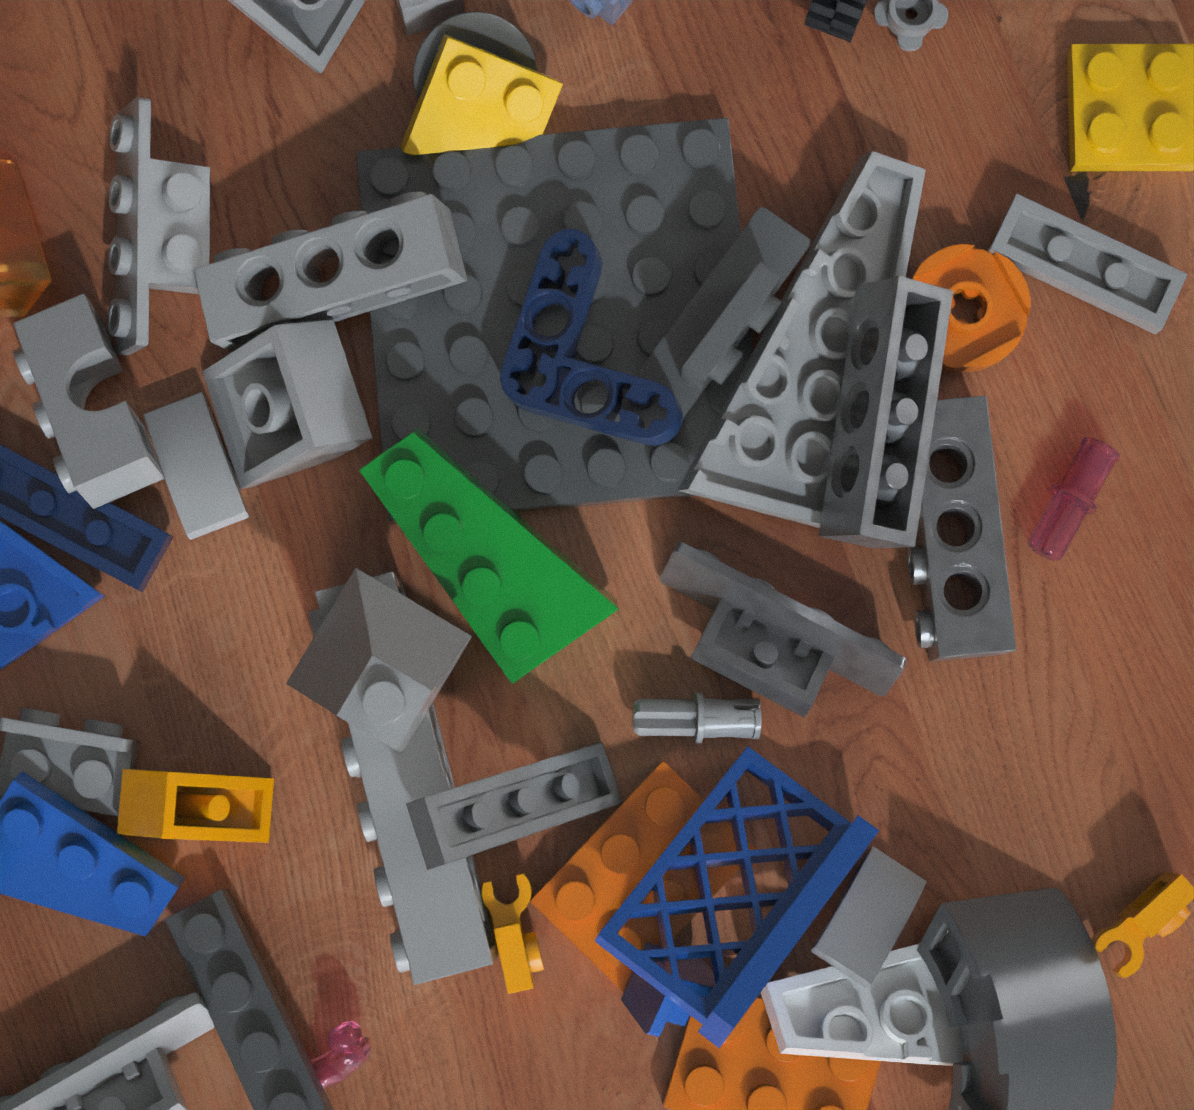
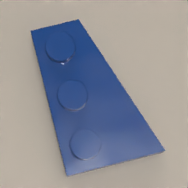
[0,521,105,671]
[0,771,185,937]

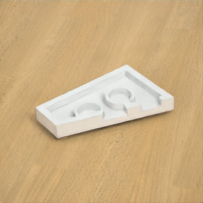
[761,944,963,1066]

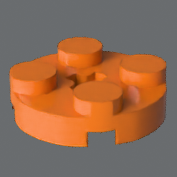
[912,244,1031,373]

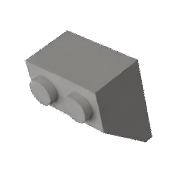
[202,320,373,489]

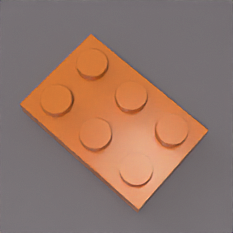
[530,761,756,992]
[662,996,881,1110]

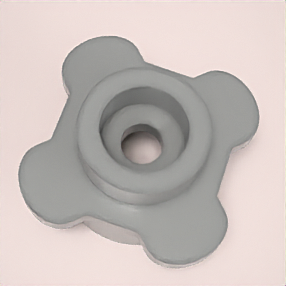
[874,0,948,51]

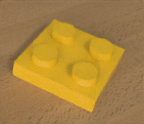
[1066,44,1194,172]

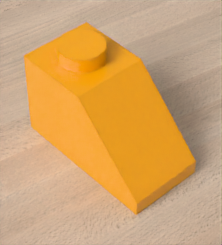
[117,769,274,843]

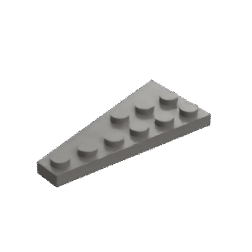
[677,151,926,528]

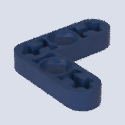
[500,229,683,446]

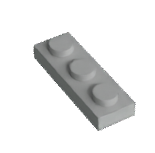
[987,194,1188,335]

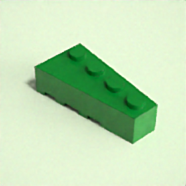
[359,428,619,684]

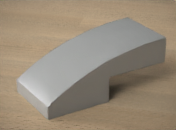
[143,392,249,540]
[810,846,927,988]

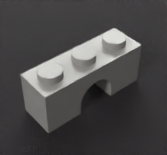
[13,293,165,509]

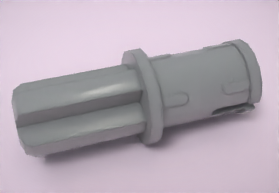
[632,692,762,743]

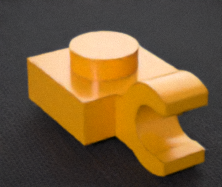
[1091,872,1194,978]
[482,873,544,994]

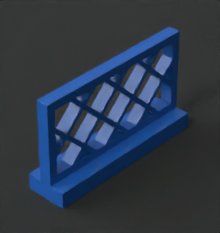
[595,746,879,1048]

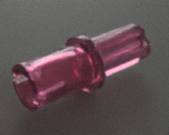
[1028,437,1120,561]

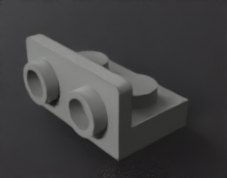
[0,708,140,816]

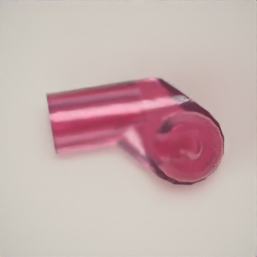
[310,1021,371,1090]

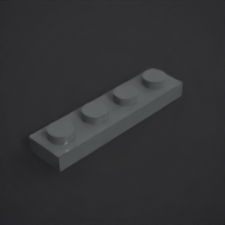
[406,742,623,870]
[165,889,334,1110]

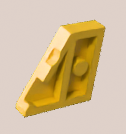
[400,34,563,155]

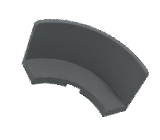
[917,888,1117,1110]

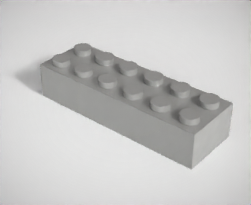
[309,572,498,985]

